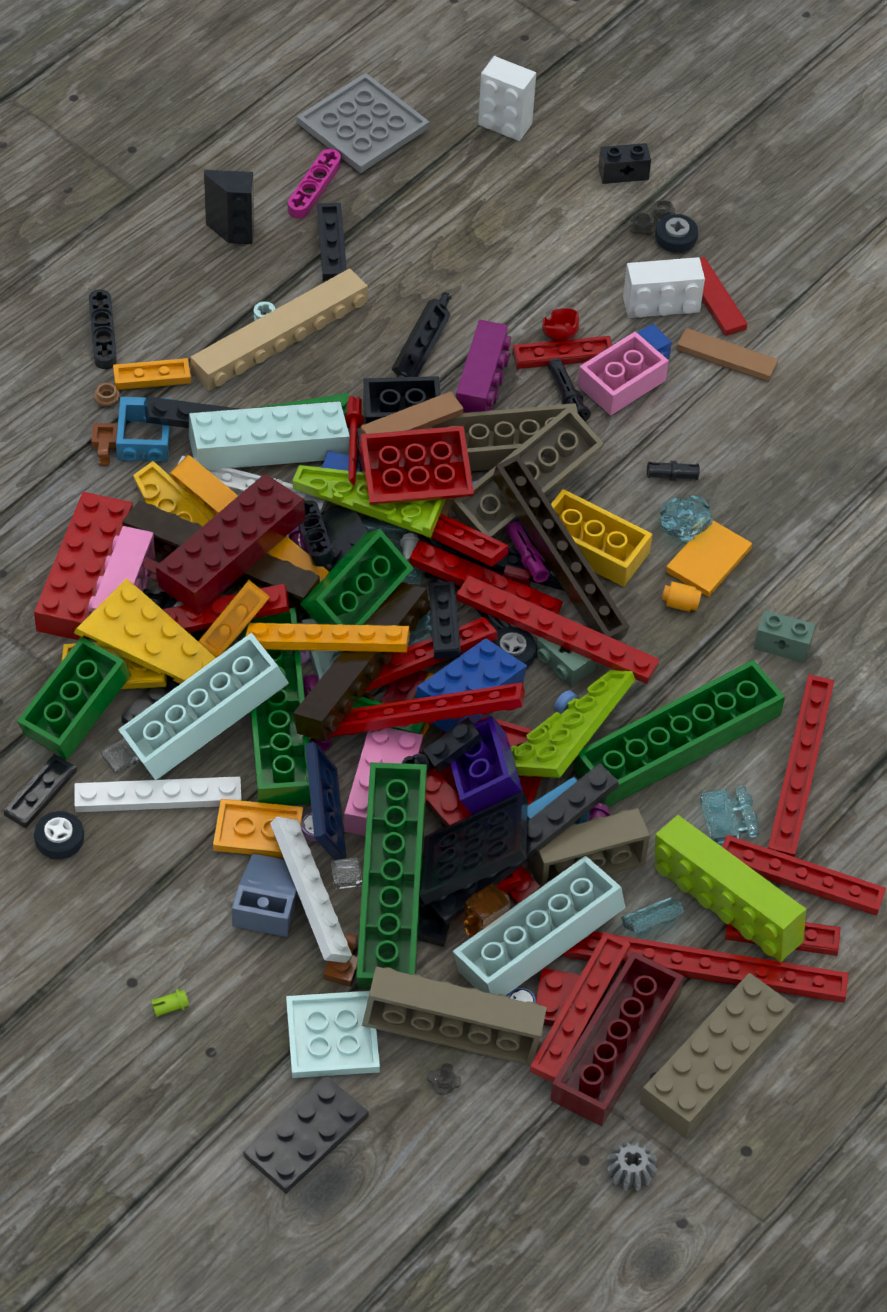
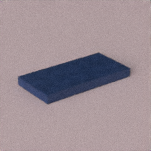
[305,742,347,863]

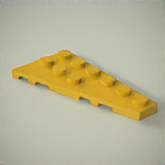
[133,461,214,527]
[74,578,216,684]

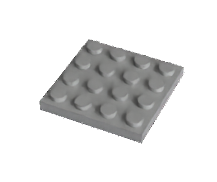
[297,73,430,173]

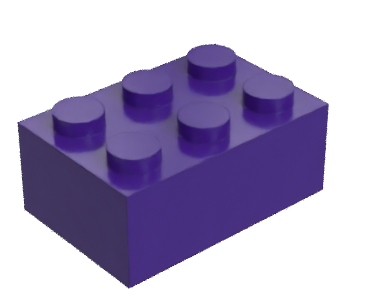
[450,716,524,814]

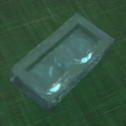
[621,897,685,934]

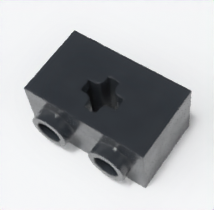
[598,143,651,184]

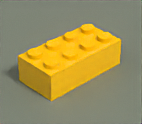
[551,489,653,587]

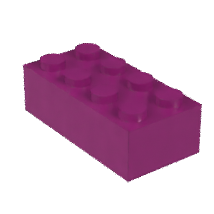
[456,319,511,413]

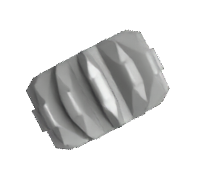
[607,1140,657,1192]

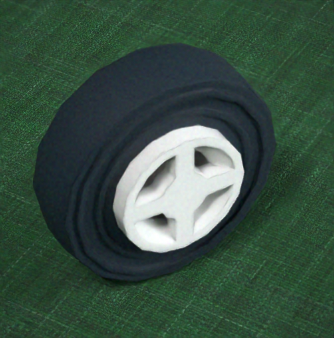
[34,811,85,859]

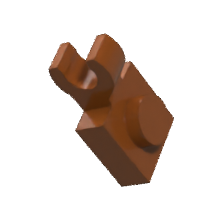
[91,423,118,466]
[324,932,358,987]

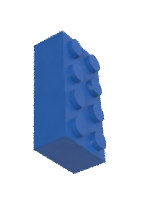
[415,638,527,733]

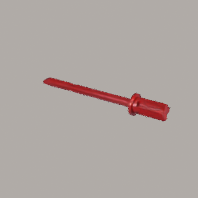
[344,395,364,485]

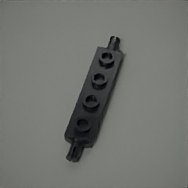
[391,292,452,377]

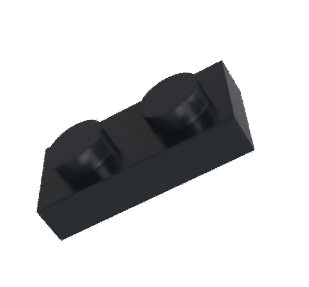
[424,717,484,772]

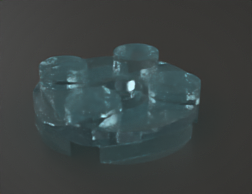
[660,495,713,541]

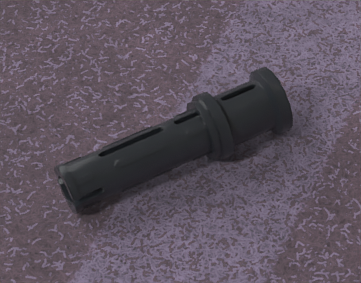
[547,358,591,422]

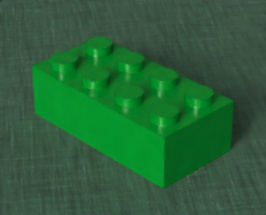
[301,529,414,625]
[17,637,131,760]

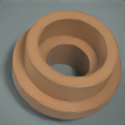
[94,383,120,407]

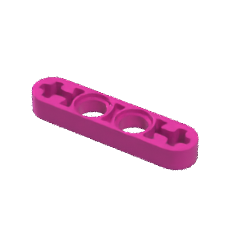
[288,149,341,218]

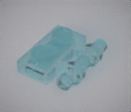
[700,786,759,844]

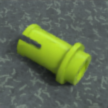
[151,989,189,1018]

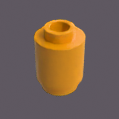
[662,581,702,612]

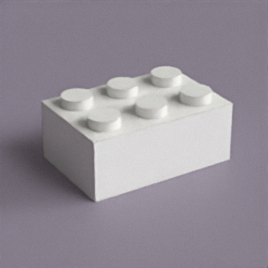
[478,56,536,141]
[623,257,705,318]

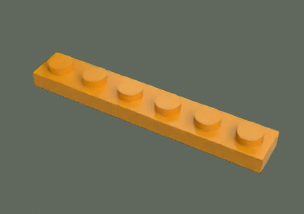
[246,623,410,652]

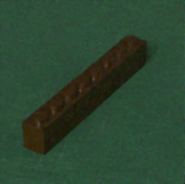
[492,454,630,641]
[122,500,320,615]
[293,582,430,742]

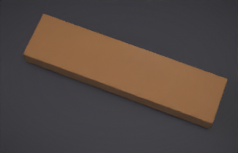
[677,328,778,382]
[361,391,463,434]

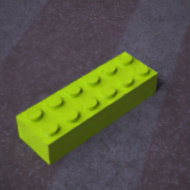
[654,815,806,962]

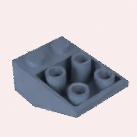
[232,853,299,937]

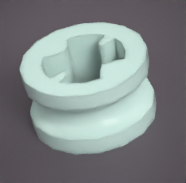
[254,302,275,321]

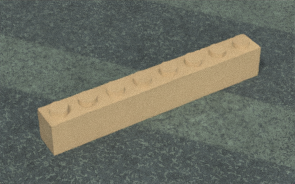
[191,268,368,391]

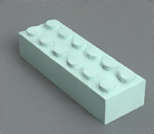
[189,402,350,470]
[118,633,289,780]
[453,856,626,995]

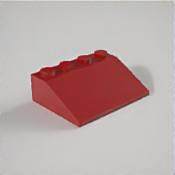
[359,426,474,505]

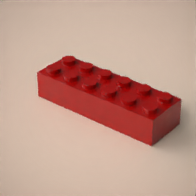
[34,492,133,640]

